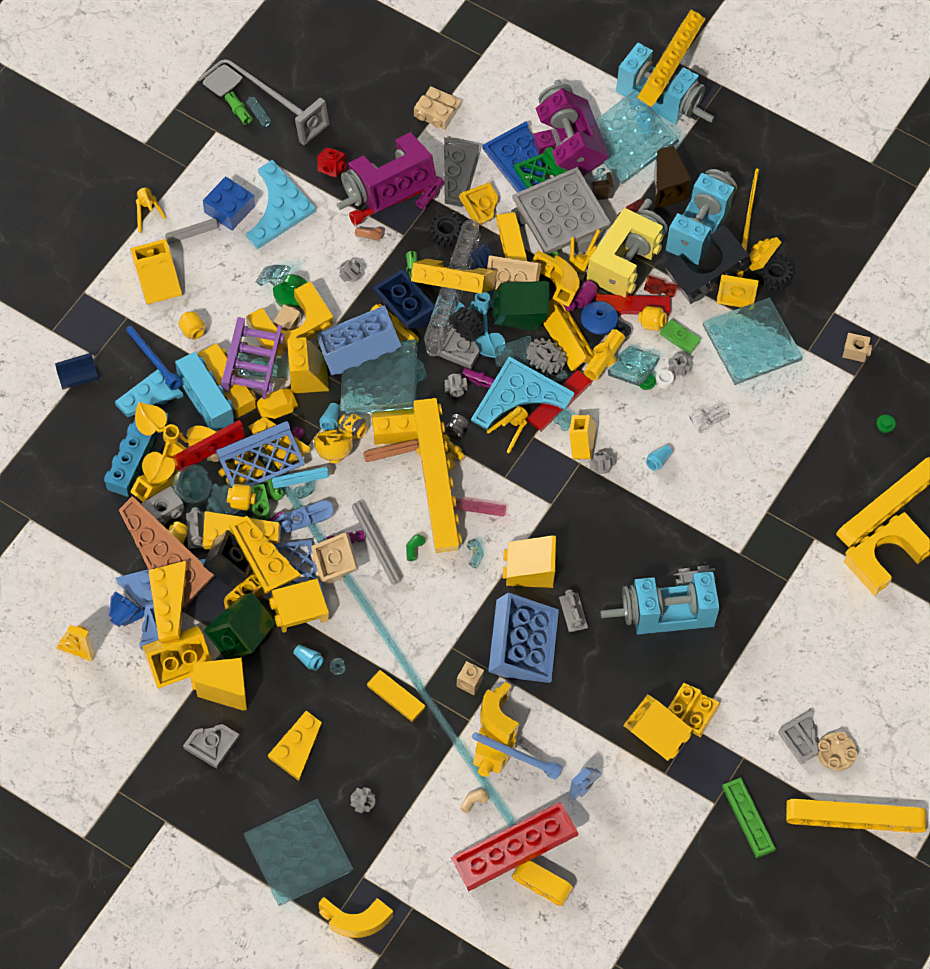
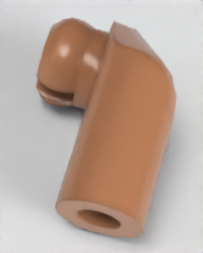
[355,227,383,241]

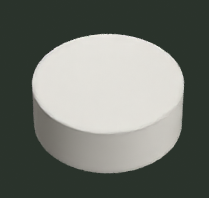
[655,369,674,388]

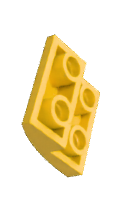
[668,683,720,737]

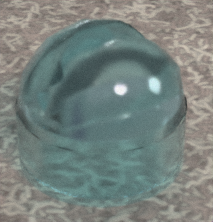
[330,657,346,675]

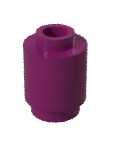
[573,281,598,308]

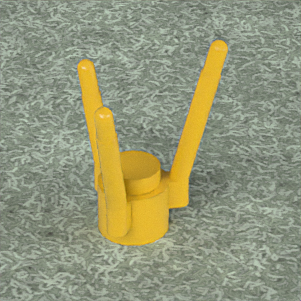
[136,188,166,233]
[568,229,600,273]
[487,406,528,453]

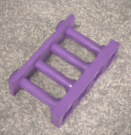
[221,317,285,400]

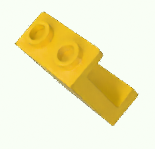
[269,579,329,632]

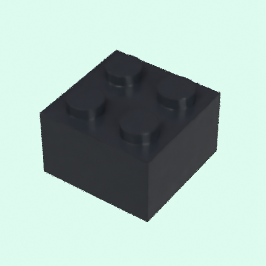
[203,530,251,589]

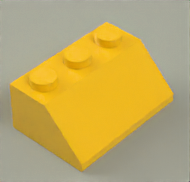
[371,407,418,445]
[142,626,211,689]

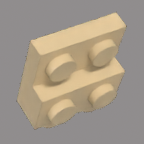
[414,87,462,130]
[311,532,359,585]

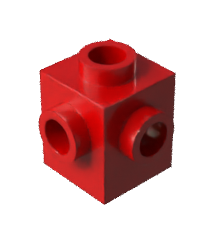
[317,147,347,177]

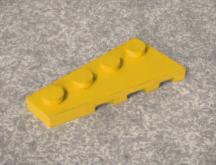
[203,511,281,549]
[229,516,301,594]
[148,561,188,643]

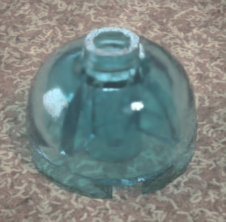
[172,464,212,504]

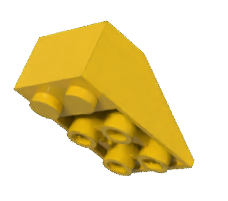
[130,239,182,305]

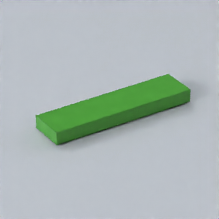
[722,778,776,858]

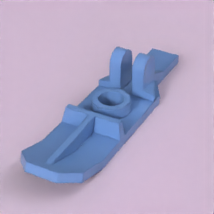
[273,500,334,533]

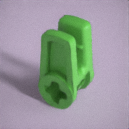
[252,484,271,520]

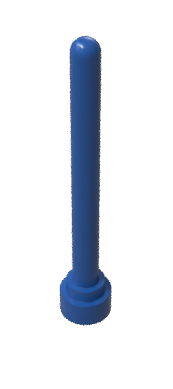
[126,326,182,390]

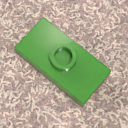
[660,319,701,355]

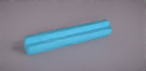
[272,467,329,489]

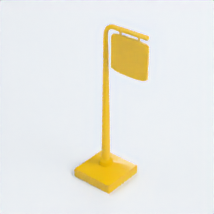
[716,169,759,309]

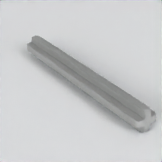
[352,502,401,585]

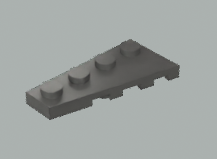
[444,137,479,207]

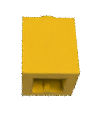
[569,415,596,460]

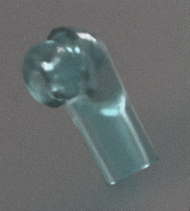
[540,370,568,384]
[294,480,316,499]
[467,539,484,568]

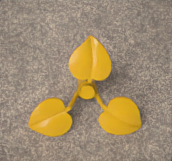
[135,402,216,484]

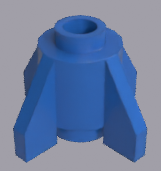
[109,591,144,627]

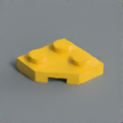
[459,182,498,227]

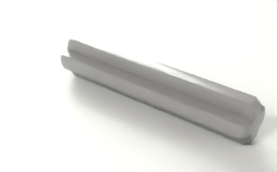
[165,218,218,244]

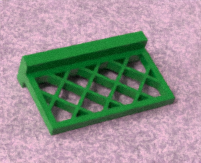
[513,147,568,188]

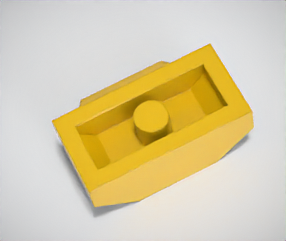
[256,389,298,419]

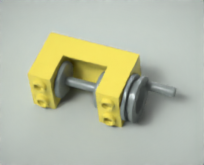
[587,199,668,298]

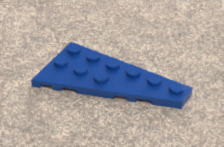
[482,121,546,193]

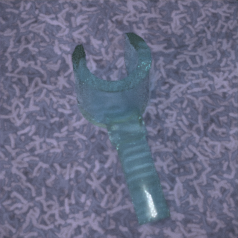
[586,168,607,184]

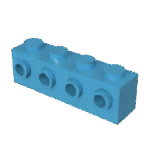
[104,420,158,497]

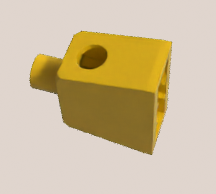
[473,727,517,777]

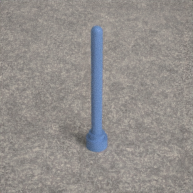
[472,732,562,780]

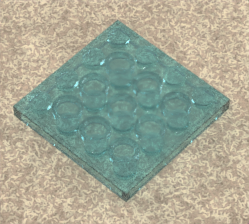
[596,90,679,185]
[703,298,803,385]
[340,340,417,415]
[243,799,353,906]

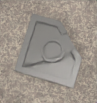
[438,327,480,369]
[183,724,240,769]

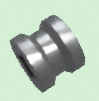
[445,414,469,438]

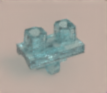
[206,484,240,515]

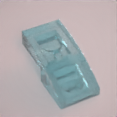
[255,265,291,286]

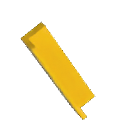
[543,299,594,371]

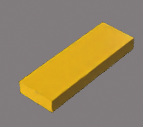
[367,670,425,722]

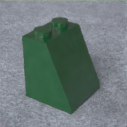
[492,281,549,331]
[204,593,276,659]

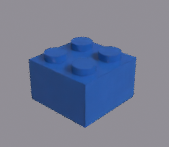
[202,176,255,231]

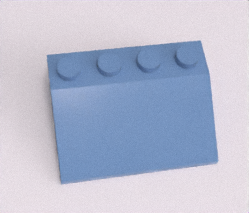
[316,305,402,375]
[488,593,559,683]

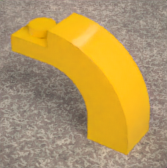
[532,250,579,307]
[130,441,187,502]
[480,682,519,746]
[318,898,393,938]

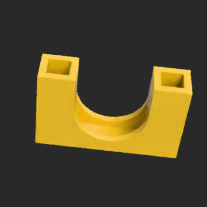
[411,259,497,294]
[246,281,333,359]
[844,512,930,596]

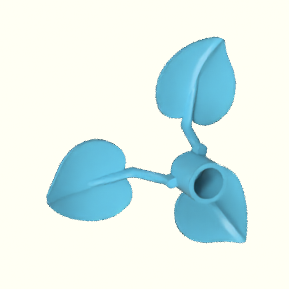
[435,291,505,358]

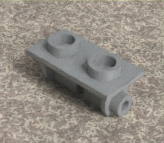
[186,507,205,549]
[674,565,716,586]
[559,590,588,632]

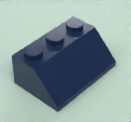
[373,269,436,328]

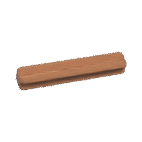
[363,439,419,462]

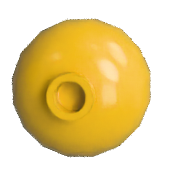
[314,430,353,463]

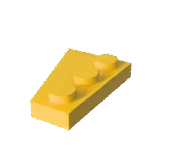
[248,417,311,470]
[56,624,95,662]
[268,711,322,781]

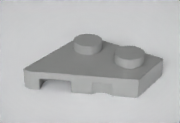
[778,712,818,765]

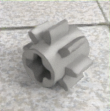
[339,260,361,282]
[668,353,691,377]
[444,374,467,397]
[589,452,614,474]
[350,787,375,813]

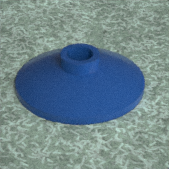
[581,301,618,334]

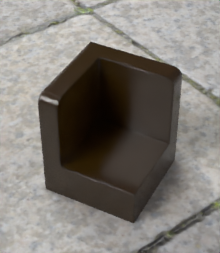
[591,172,614,200]

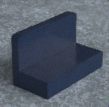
[55,353,99,390]

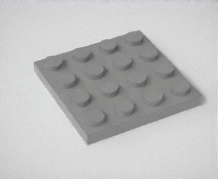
[512,167,611,254]

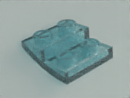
[608,346,660,386]

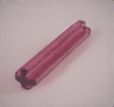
[453,498,506,516]

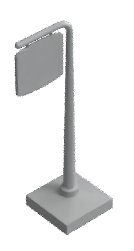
[198,59,329,145]

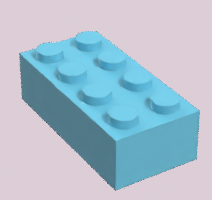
[175,352,235,431]

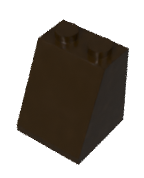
[653,146,691,210]

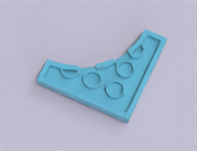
[246,160,316,250]
[471,357,574,430]

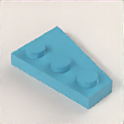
[115,370,183,417]

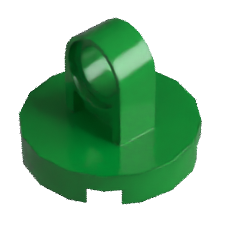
[273,274,307,307]

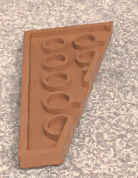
[119,496,215,610]

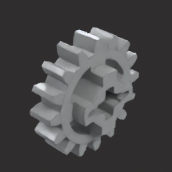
[526,338,567,374]

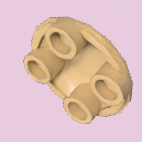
[818,731,857,771]

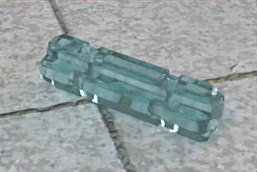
[246,97,271,126]

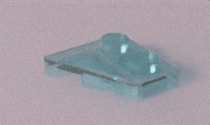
[495,336,533,369]

